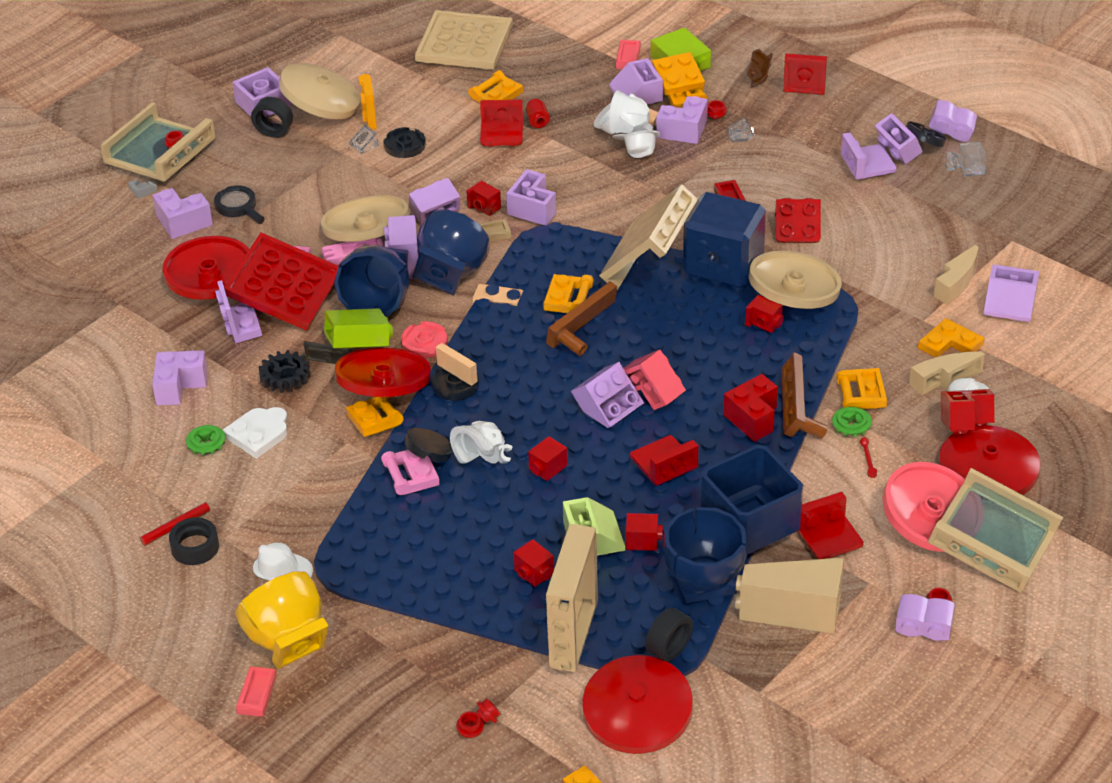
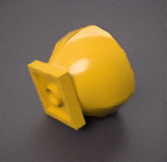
[235,571,328,670]

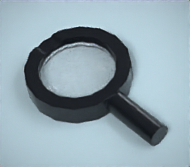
[214,185,265,224]

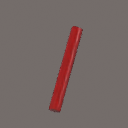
[140,502,210,546]

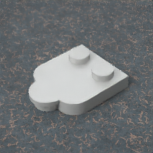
[223,407,287,459]

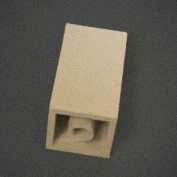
[735,558,844,633]

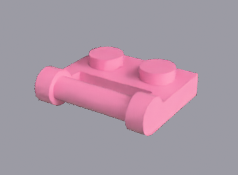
[381,450,439,495]

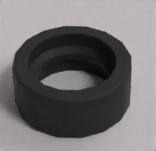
[251,97,294,138]
[169,517,219,565]
[645,607,693,662]

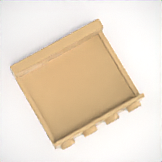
[599,184,698,290]

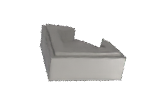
[128,180,158,199]

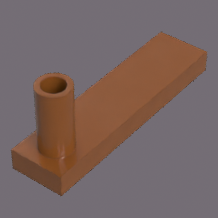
[546,281,617,356]
[781,352,828,439]

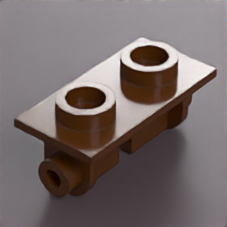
[747,49,773,87]

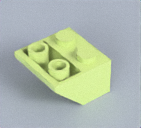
[563,497,625,555]

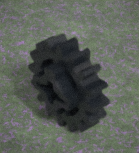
[259,350,311,393]

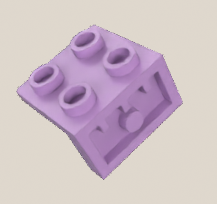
[841,132,896,180]
[215,280,262,343]

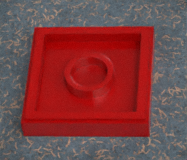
[783,53,827,95]

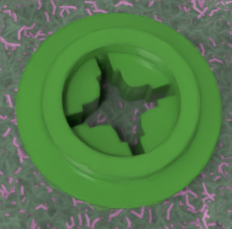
[832,407,872,437]
[186,425,226,456]

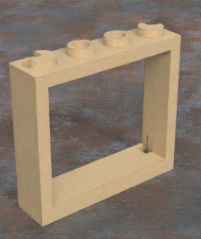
[546,524,598,672]

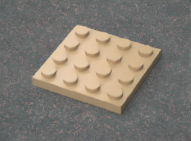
[415,10,513,70]

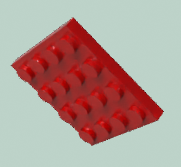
[224,232,338,331]

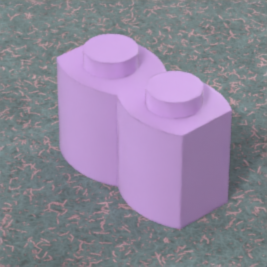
[929,100,977,142]
[896,594,955,641]

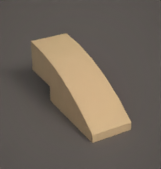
[934,245,979,305]
[909,351,985,395]

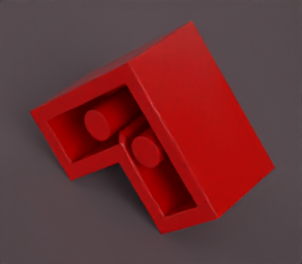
[723,374,778,442]
[941,389,995,434]

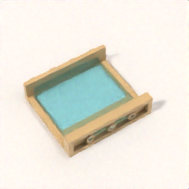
[100,102,216,182]
[928,468,1063,593]

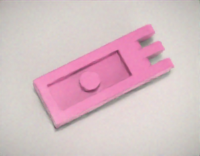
[321,237,384,265]

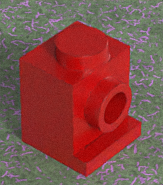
[466,180,501,216]
[745,295,784,333]

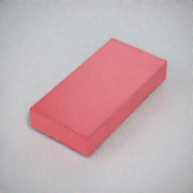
[616,40,641,69]
[236,666,277,717]

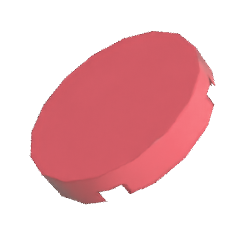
[401,321,448,358]

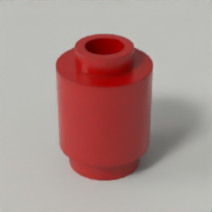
[525,99,550,128]

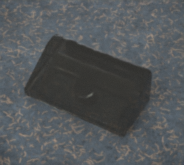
[303,341,353,364]

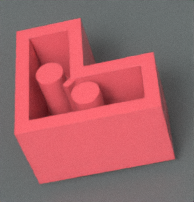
[623,350,686,410]

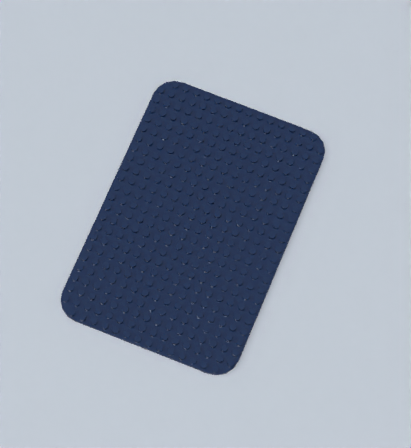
[314,222,859,676]

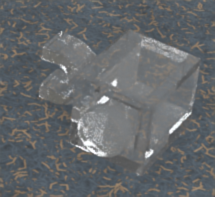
[945,142,987,177]

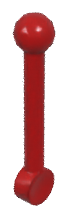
[860,437,877,478]

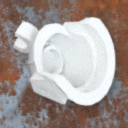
[609,90,653,134]
[450,421,512,464]

